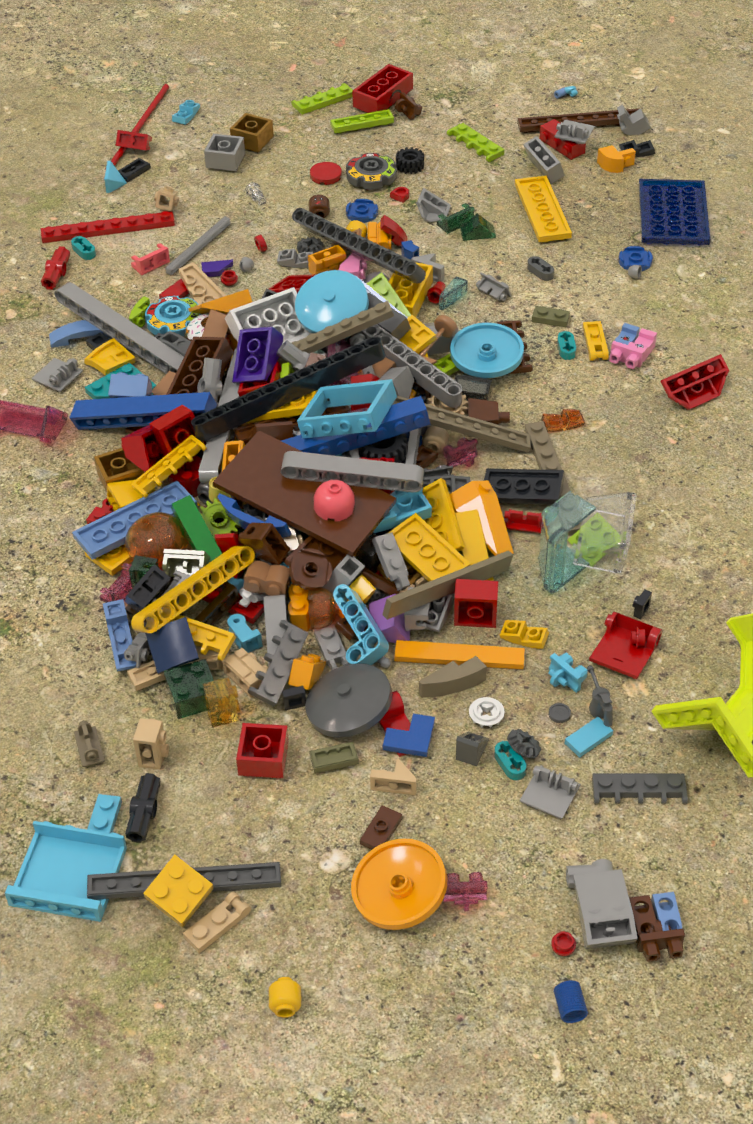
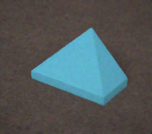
[104,161,127,193]

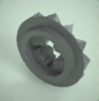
[297,237,324,253]
[507,729,541,758]

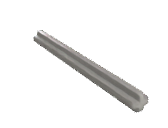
[165,216,231,275]

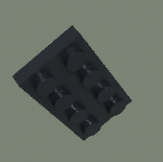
[484,468,565,505]

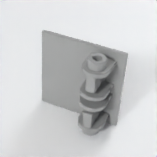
[554,120,595,144]
[31,358,83,392]
[520,765,581,819]

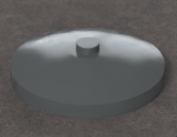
[305,663,392,737]

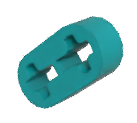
[71,236,96,260]
[557,331,576,360]
[494,741,526,780]

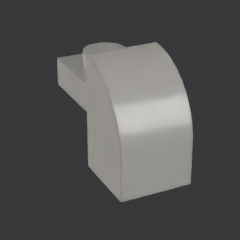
[617,104,651,135]

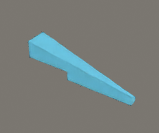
[372,487,432,534]

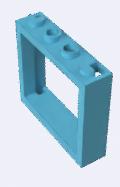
[297,379,397,438]

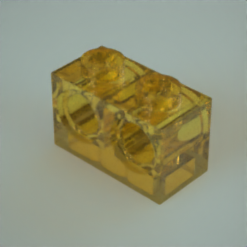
[203,677,240,728]

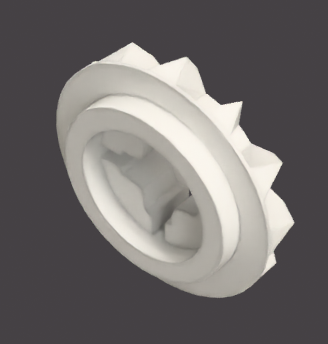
[469,697,504,728]

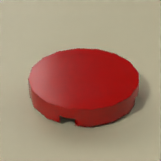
[310,162,342,185]

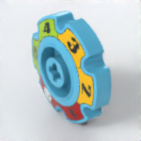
[145,296,202,337]

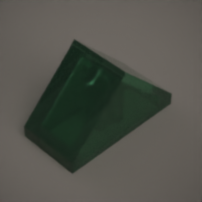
[460,213,496,241]

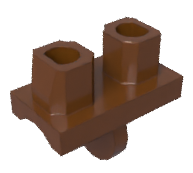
[395,92,422,120]

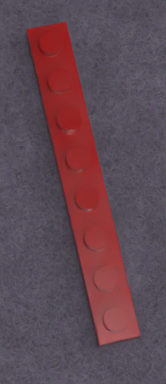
[40,211,175,243]

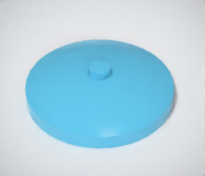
[295,270,369,333]
[450,323,524,378]

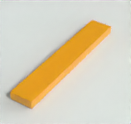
[394,640,525,669]

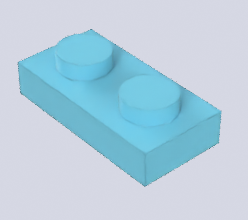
[87,794,122,833]

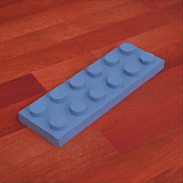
[72,481,198,560]

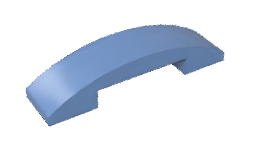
[49,320,111,348]
[103,599,136,672]

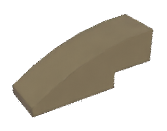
[419,656,487,698]

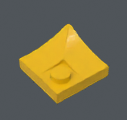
[399,315,437,354]
[84,338,135,376]

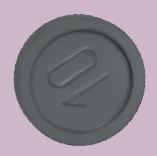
[548,703,571,723]

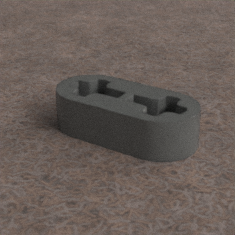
[527,256,554,281]

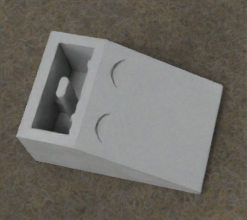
[573,869,638,949]

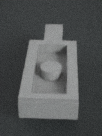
[372,532,410,591]

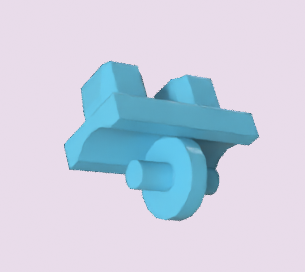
[548,652,588,693]

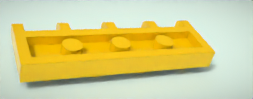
[131,435,207,499]
[160,609,236,661]

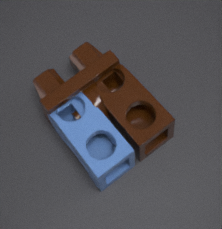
[629,892,685,962]

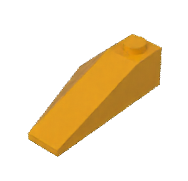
[449,480,514,556]

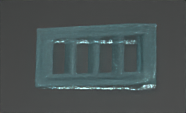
[439,276,468,310]

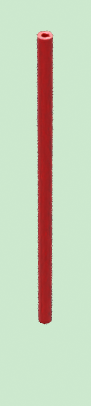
[105,84,169,170]

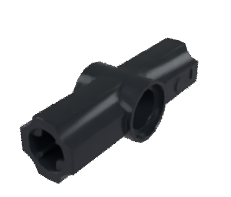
[125,773,161,843]

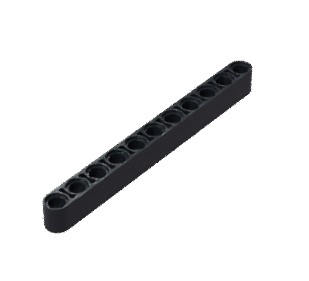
[191,337,386,441]

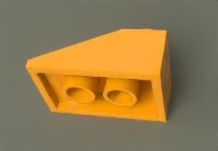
[188,289,252,315]

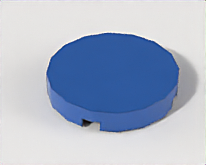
[346,199,378,223]
[618,246,653,271]

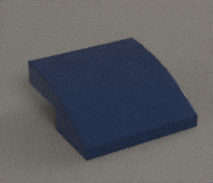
[145,617,199,675]

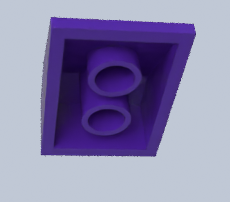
[232,327,283,384]

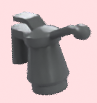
[587,665,613,727]

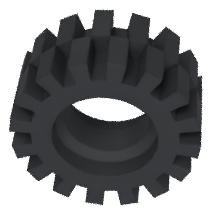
[396,147,424,174]

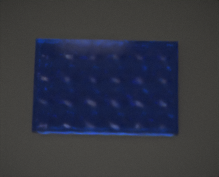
[638,179,710,246]

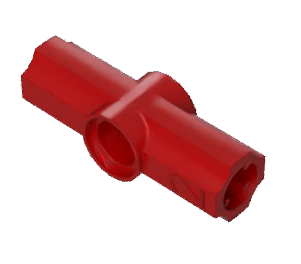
[41,246,70,290]

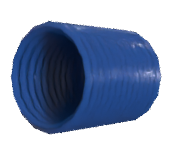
[553,980,588,1023]

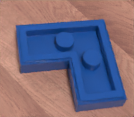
[382,714,435,757]

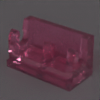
[99,563,142,603]

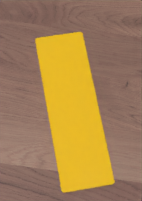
[455,509,494,581]

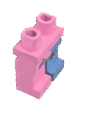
[609,323,657,369]

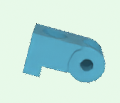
[227,614,263,653]

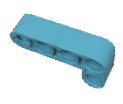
[333,584,389,665]

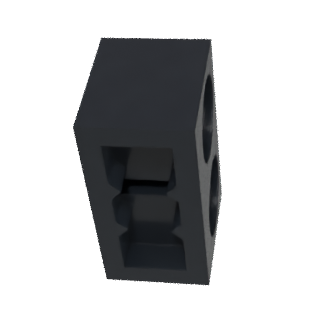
[125,564,171,612]

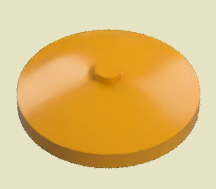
[351,839,448,930]

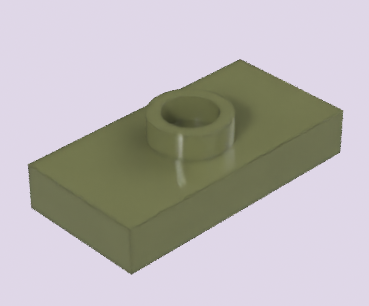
[309,742,359,773]

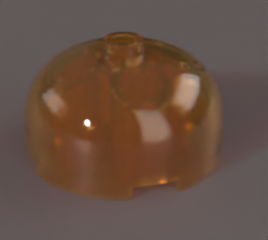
[125,512,188,570]

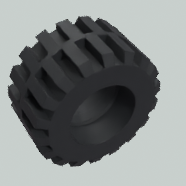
[358,433,408,464]

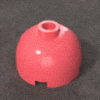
[314,480,355,521]

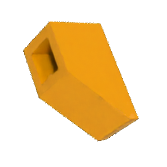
[288,654,326,690]

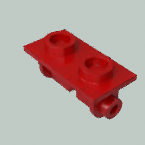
[504,509,545,533]

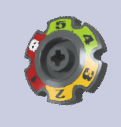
[346,153,397,189]

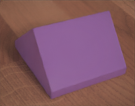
[368,594,410,643]

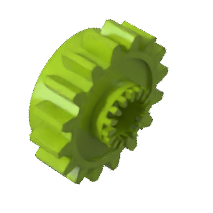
[200,498,241,541]

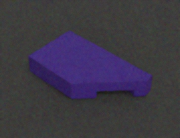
[201,259,233,277]

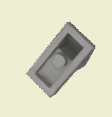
[411,253,444,282]

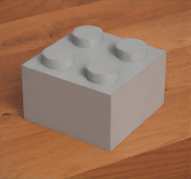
[204,134,245,171]

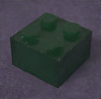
[164,659,220,719]

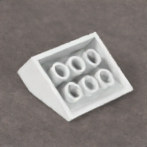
[225,287,312,344]

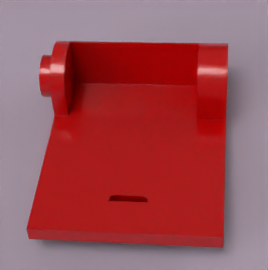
[589,611,663,679]

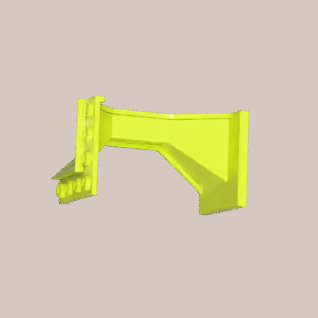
[651,613,753,778]

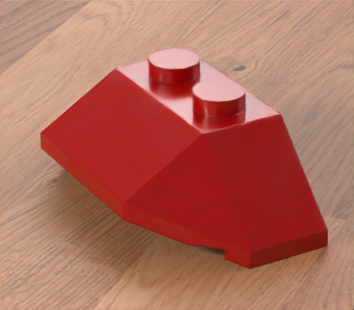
[660,354,729,410]

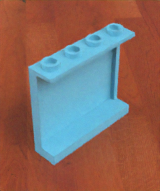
[5,821,127,922]

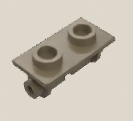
[74,720,105,767]

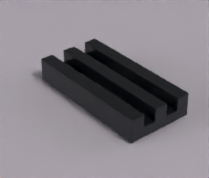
[118,158,151,182]

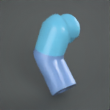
[554,86,578,99]

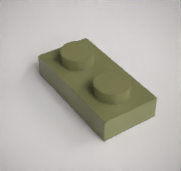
[532,306,570,328]

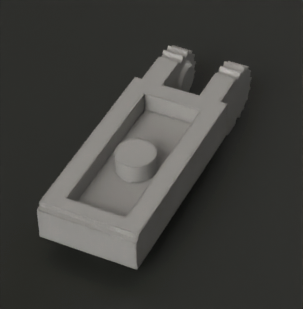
[314,624,350,671]

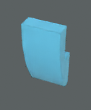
[172,100,200,125]

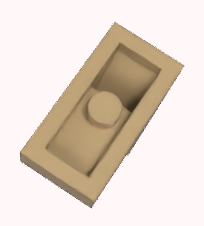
[370,758,417,795]

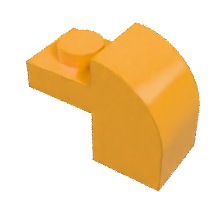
[597,145,636,173]

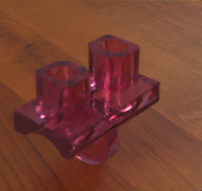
[443,437,478,468]
[443,872,488,912]

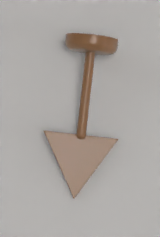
[419,315,458,364]

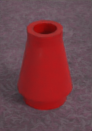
[427,281,446,304]

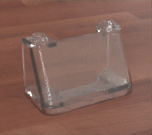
[570,491,637,574]

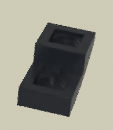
[619,140,655,157]

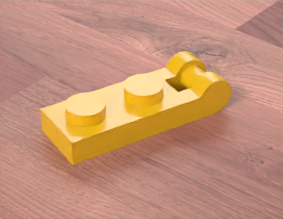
[582,321,609,361]

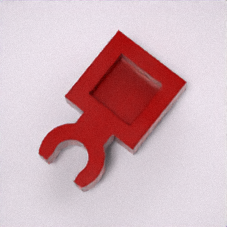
[86,498,114,524]

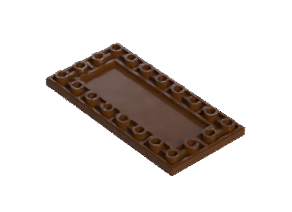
[213,431,397,557]

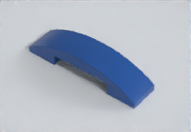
[217,493,292,538]

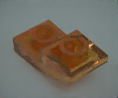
[541,409,585,432]

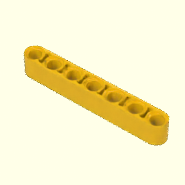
[131,546,255,633]

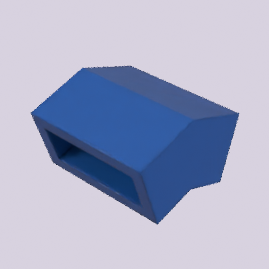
[401,240,419,260]

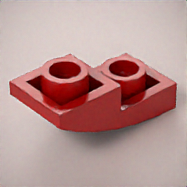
[380,215,407,246]

